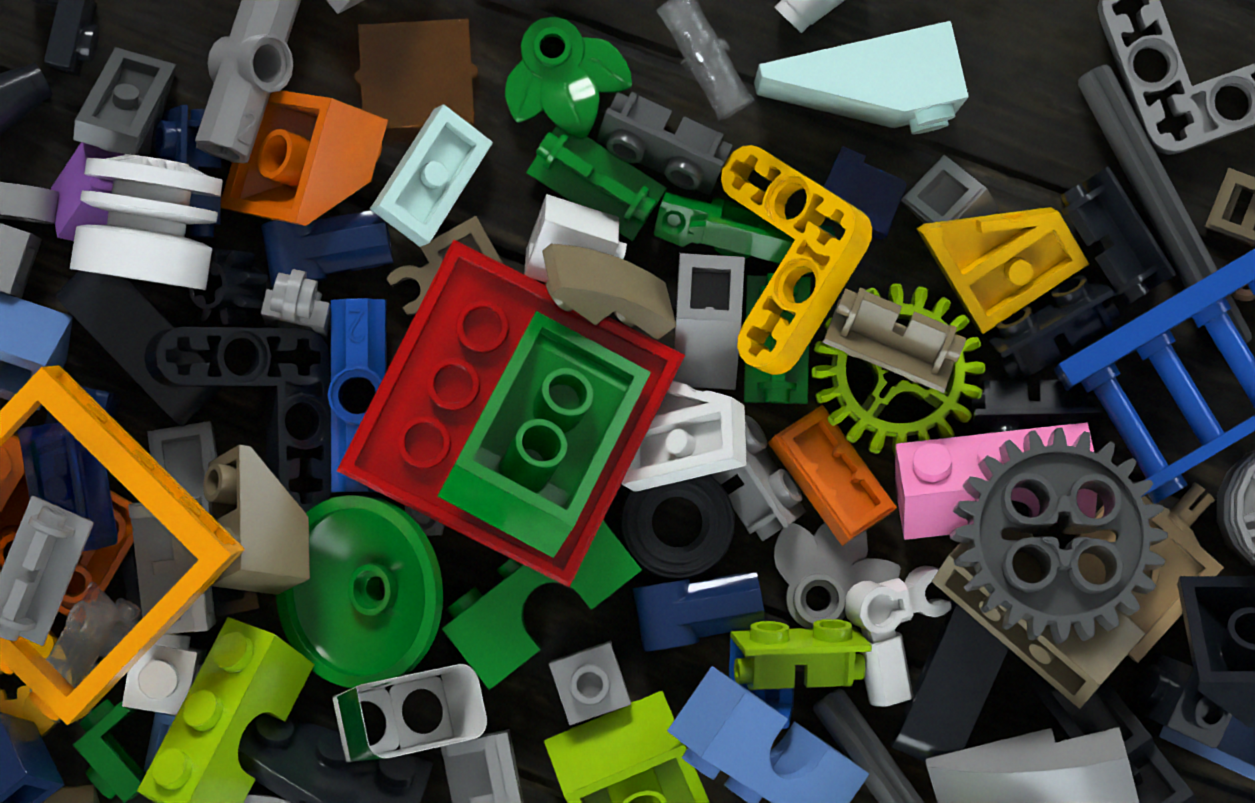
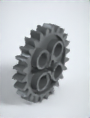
[950,428,1168,644]

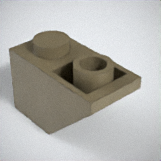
[203,445,310,595]

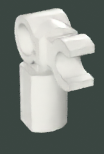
[844,565,952,706]

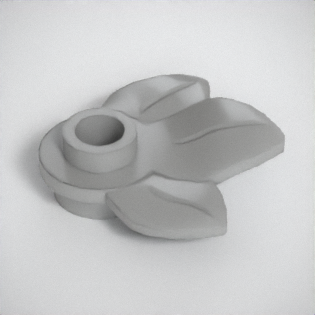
[774,522,901,628]

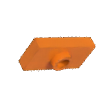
[768,405,897,546]

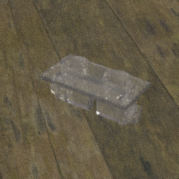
[29,581,141,723]

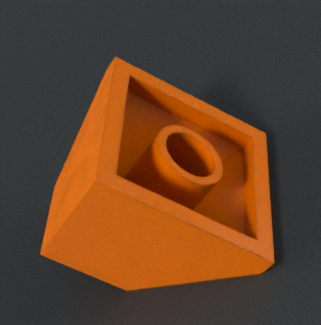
[221,90,388,226]

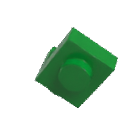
[73,699,146,803]

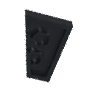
[238,713,434,803]

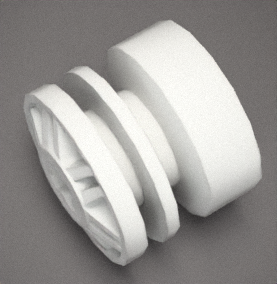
[70,154,223,290]

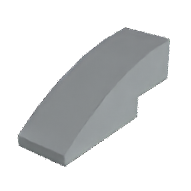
[926,727,1139,803]

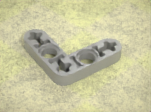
[1098,0,1255,155]

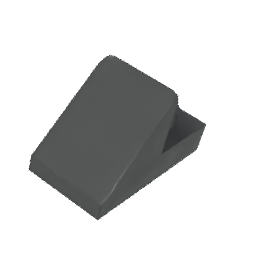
[73,47,176,157]

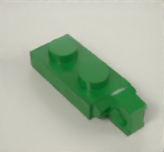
[654,192,835,275]

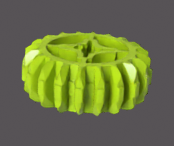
[811,284,985,455]

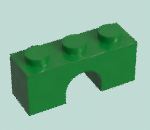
[442,520,642,690]

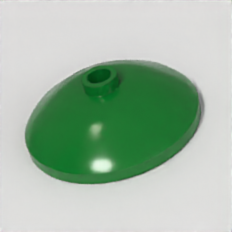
[276,494,443,688]

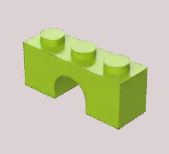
[137,617,314,803]

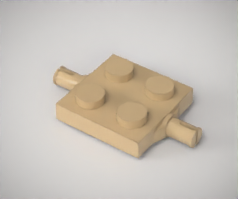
[1072,482,1224,663]

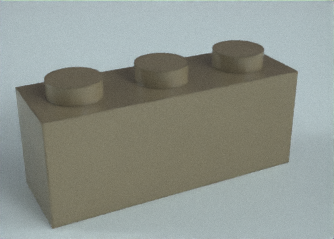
[931,529,1145,709]

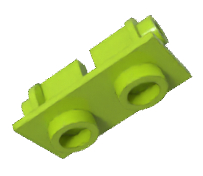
[730,619,872,690]

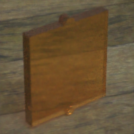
[355,19,478,129]

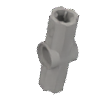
[195,0,301,163]

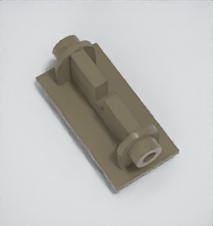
[823,287,966,393]

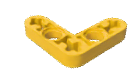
[721,145,872,375]

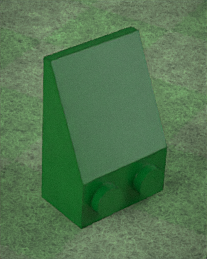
[438,311,651,558]

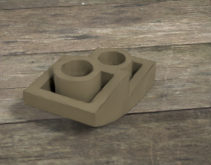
[542,243,677,340]

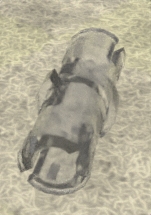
[657,0,754,121]

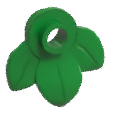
[505,17,632,139]

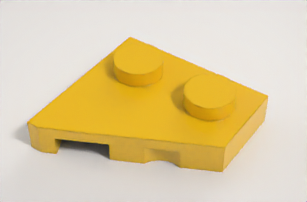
[917,207,1089,334]

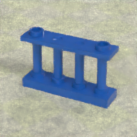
[1053,249,1255,504]

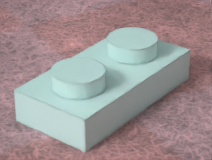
[370,104,493,247]

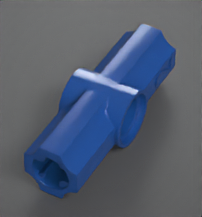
[328,298,387,492]

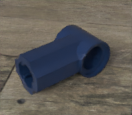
[261,210,394,289]
[633,572,765,652]

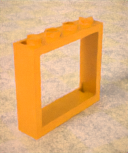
[0,365,245,725]

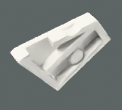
[621,381,747,492]

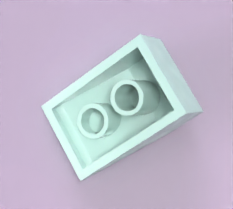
[754,21,969,134]

